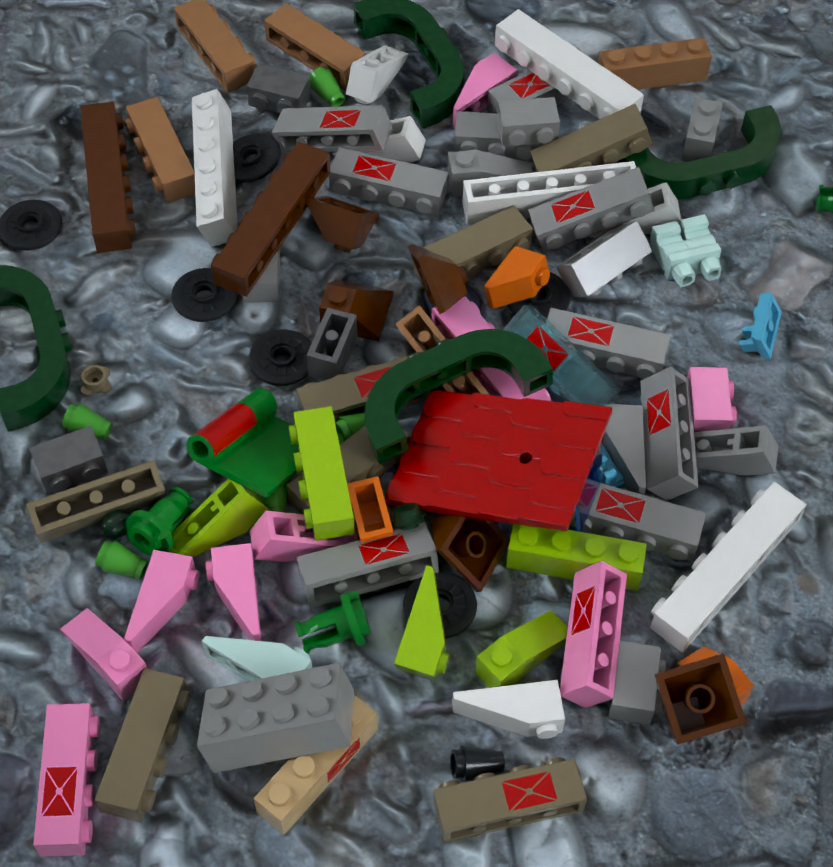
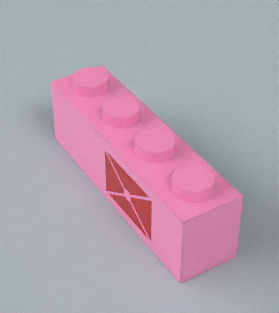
[560,561,627,708]
[33,703,100,857]

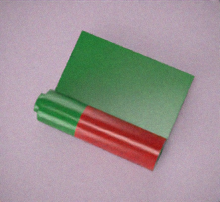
[186,388,299,498]

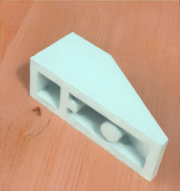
[202,636,312,681]

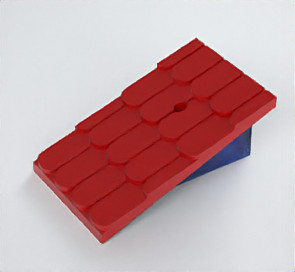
[384,390,612,532]

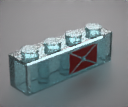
[502,305,621,406]

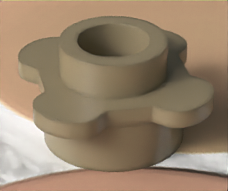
[79,365,112,396]

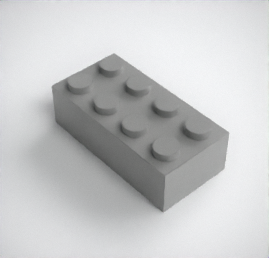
[197,663,354,773]

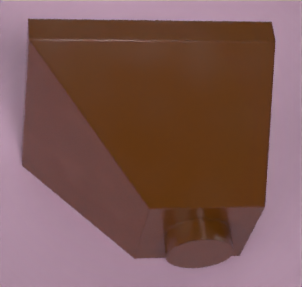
[306,196,379,253]
[407,244,469,314]
[319,279,394,341]
[430,513,510,592]
[654,653,747,745]

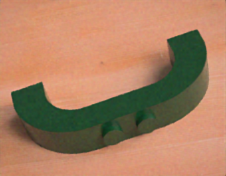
[354,0,463,129]
[616,105,781,200]
[0,265,72,432]
[365,329,553,464]

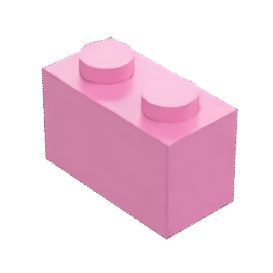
[687,367,737,432]

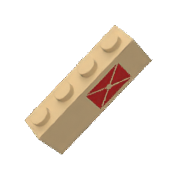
[254,695,378,835]

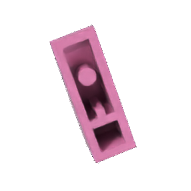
[453,52,517,129]
[250,510,358,562]
[206,543,262,641]
[124,550,199,653]
[60,608,147,702]

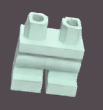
[649,214,722,287]

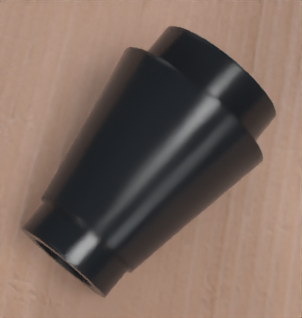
[450,745,505,782]

